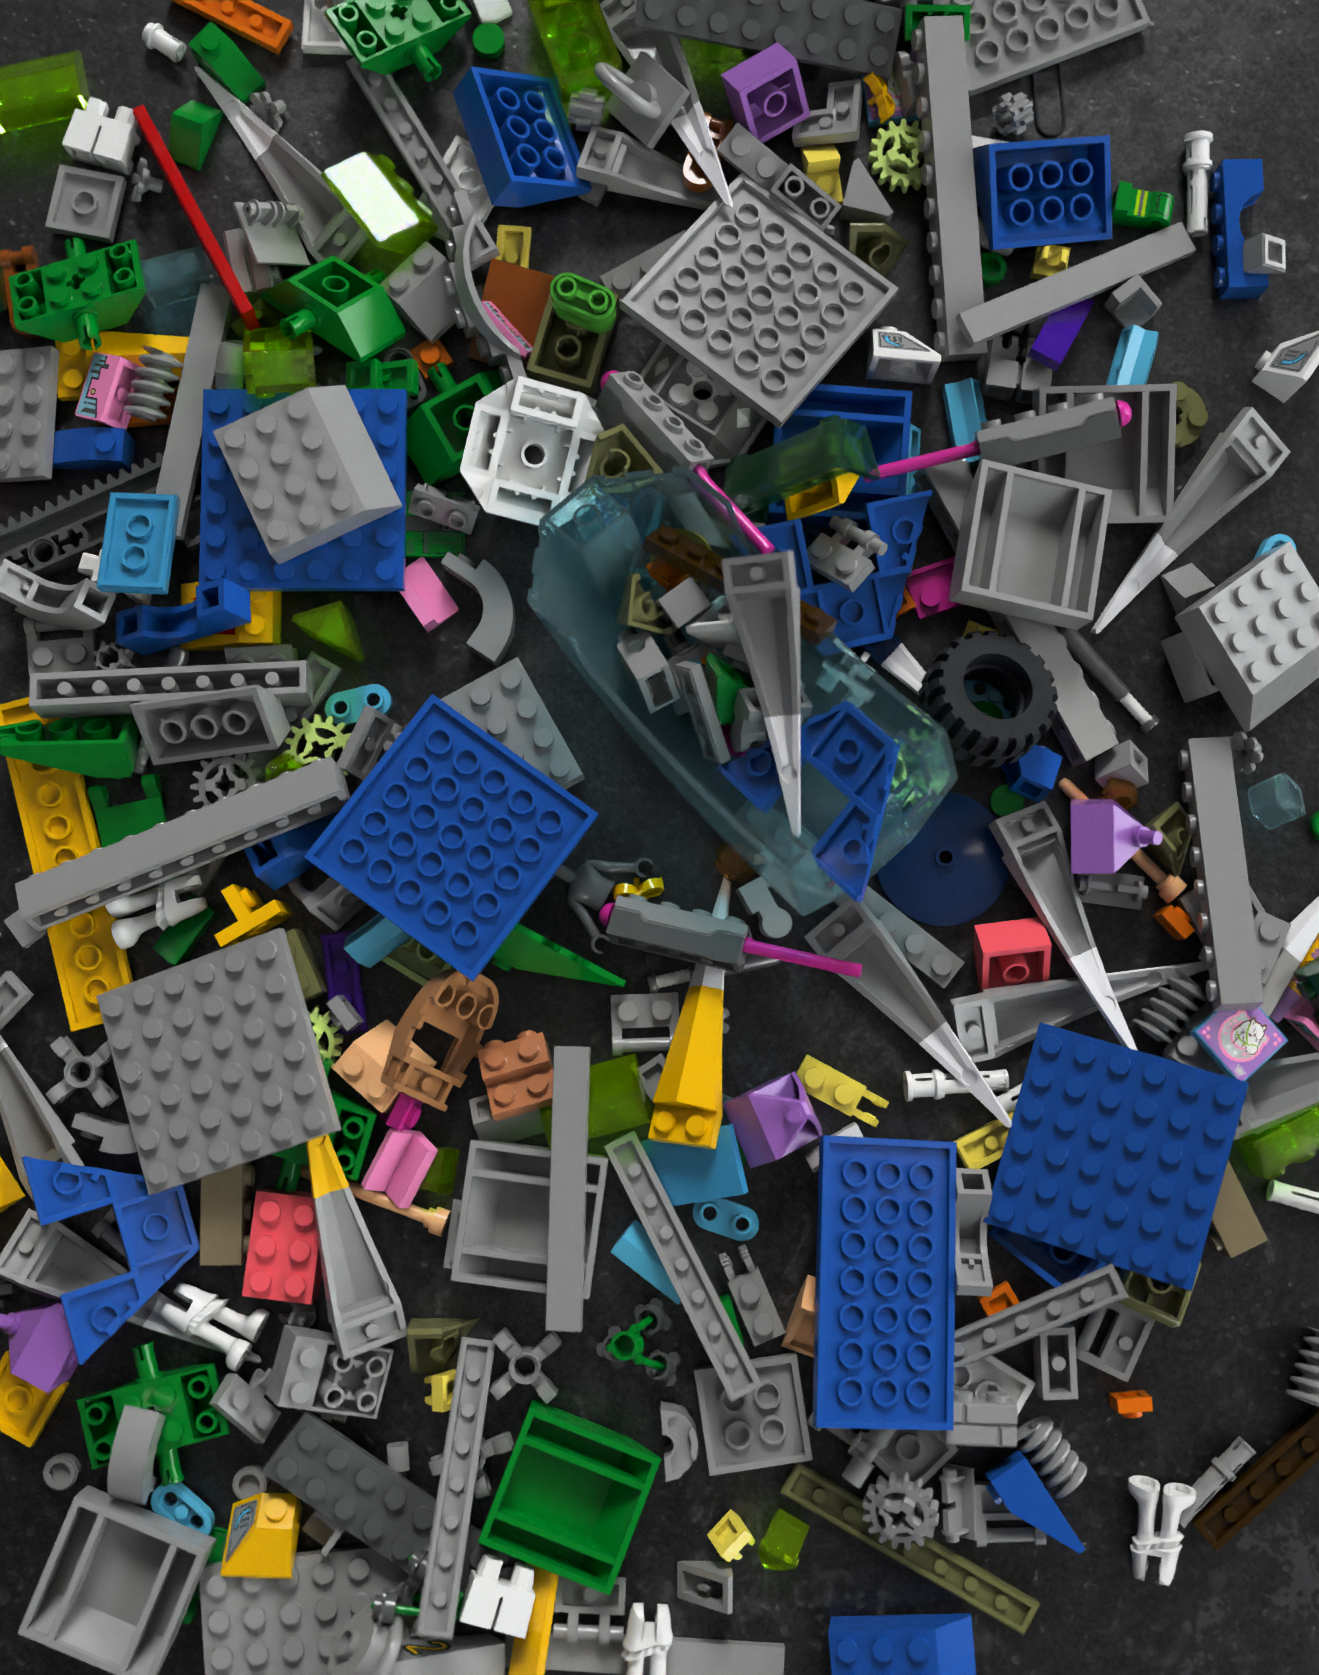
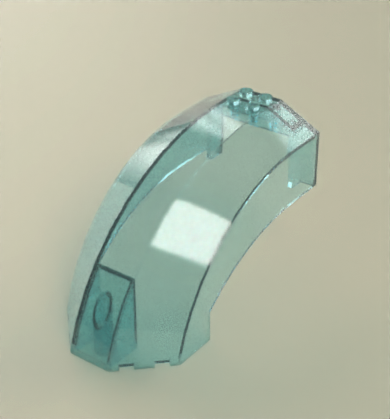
[527,466,959,917]

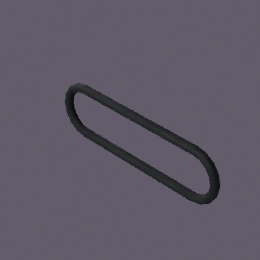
[1030,62,1066,138]

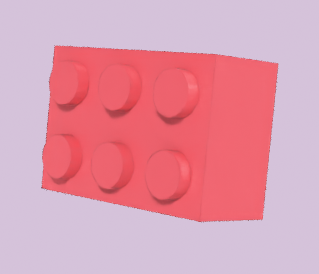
[242,1187,322,1305]

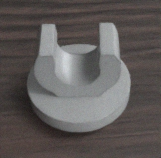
[278,1302,316,1328]

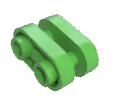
[550,272,616,334]

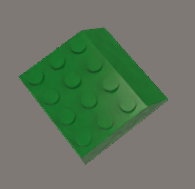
[478,1399,661,1596]

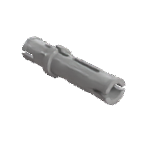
[1179,1436,1256,1528]

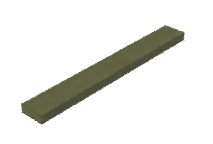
[780,1462,1040,1636]

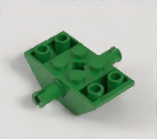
[324,0,471,82]
[9,238,146,350]
[261,255,406,363]
[407,362,503,487]
[271,1056,377,1192]
[77,1341,230,1486]

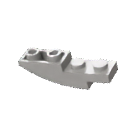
[716,122,842,232]

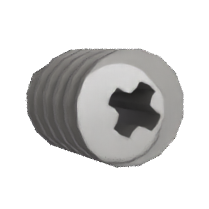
[123,345,183,422]
[1132,968,1208,1044]
[1285,1326,1319,1406]
[1017,1416,1087,1499]

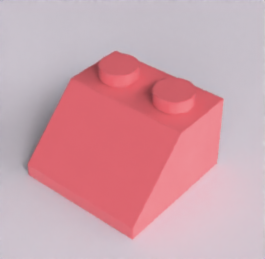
[973,917,1052,993]

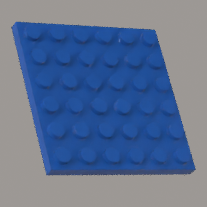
[199,389,408,591]
[304,694,599,982]
[983,1022,1249,1291]

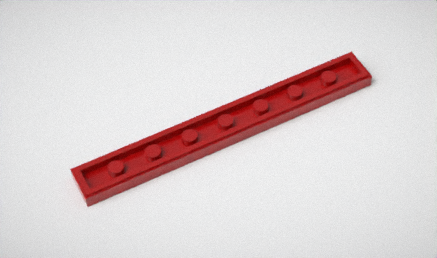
[133,105,260,331]

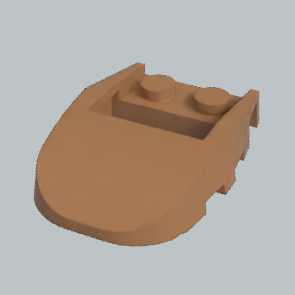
[380,968,499,1112]

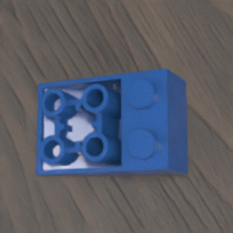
[244,810,340,891]

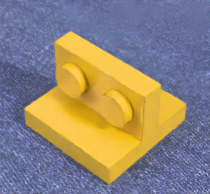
[214,884,295,948]

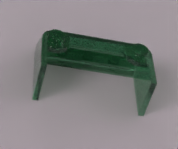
[723,415,881,525]

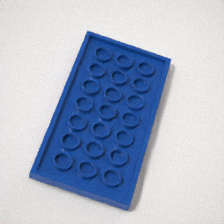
[812,1135,957,1431]

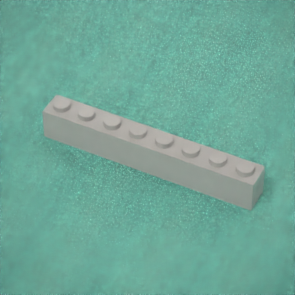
[29,660,313,719]
[1178,736,1265,1011]

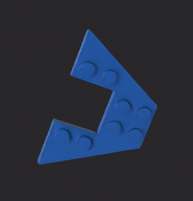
[732,490,932,653]
[716,700,900,902]
[22,1156,200,1365]

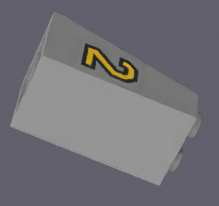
[389,1633,508,1675]

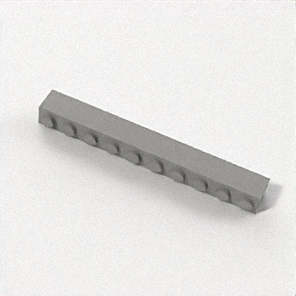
[911,15,988,362]
[913,459,1119,767]
[15,756,350,931]

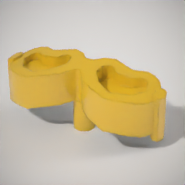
[862,71,895,124]
[612,877,665,900]

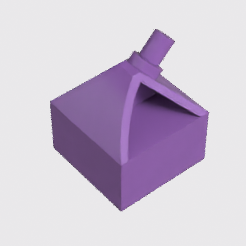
[721,42,811,143]
[1071,799,1163,874]
[723,1071,823,1168]
[0,1300,78,1393]

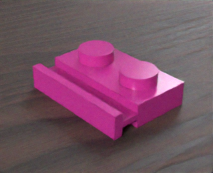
[905,556,964,621]

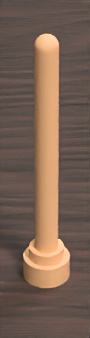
[1058,778,1187,904]
[300,1164,451,1237]

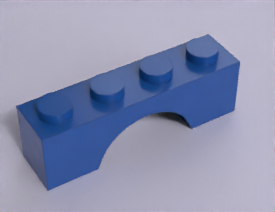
[1209,159,1269,300]
[116,578,251,656]
[917,722,1063,803]

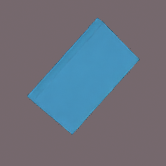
[96,492,181,595]
[640,1124,748,1206]

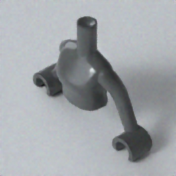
[555,857,654,954]

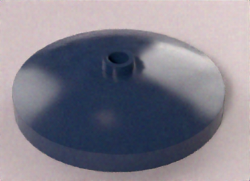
[874,792,1009,926]

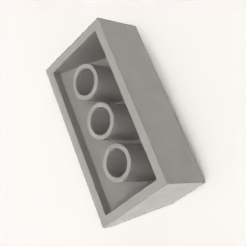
[130,685,291,765]

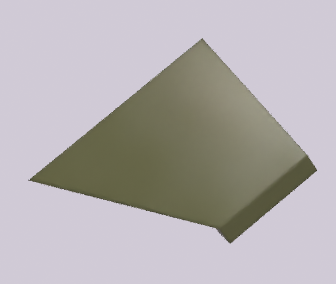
[845,223,910,278]
[581,424,664,497]
[616,572,674,635]
[1144,801,1192,877]
[407,1318,479,1373]

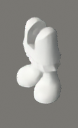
[105,875,208,950]
[160,1283,270,1372]
[1128,1475,1196,1586]
[621,1603,673,1675]

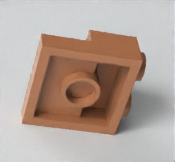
[477,1030,553,1122]

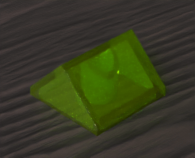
[291,600,365,664]

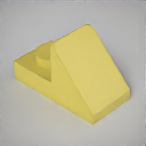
[800,143,843,205]

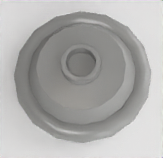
[326,1601,403,1675]

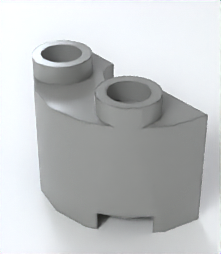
[660,1401,698,1482]

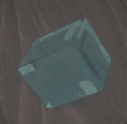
[1248,772,1306,830]

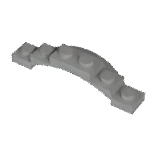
[443,189,527,385]

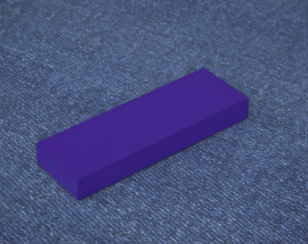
[1027,298,1095,371]
[321,930,368,1034]

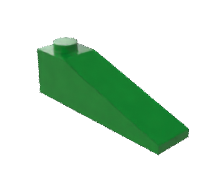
[0,714,138,779]
[491,923,627,987]

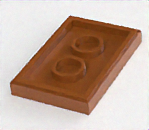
[467,258,555,374]

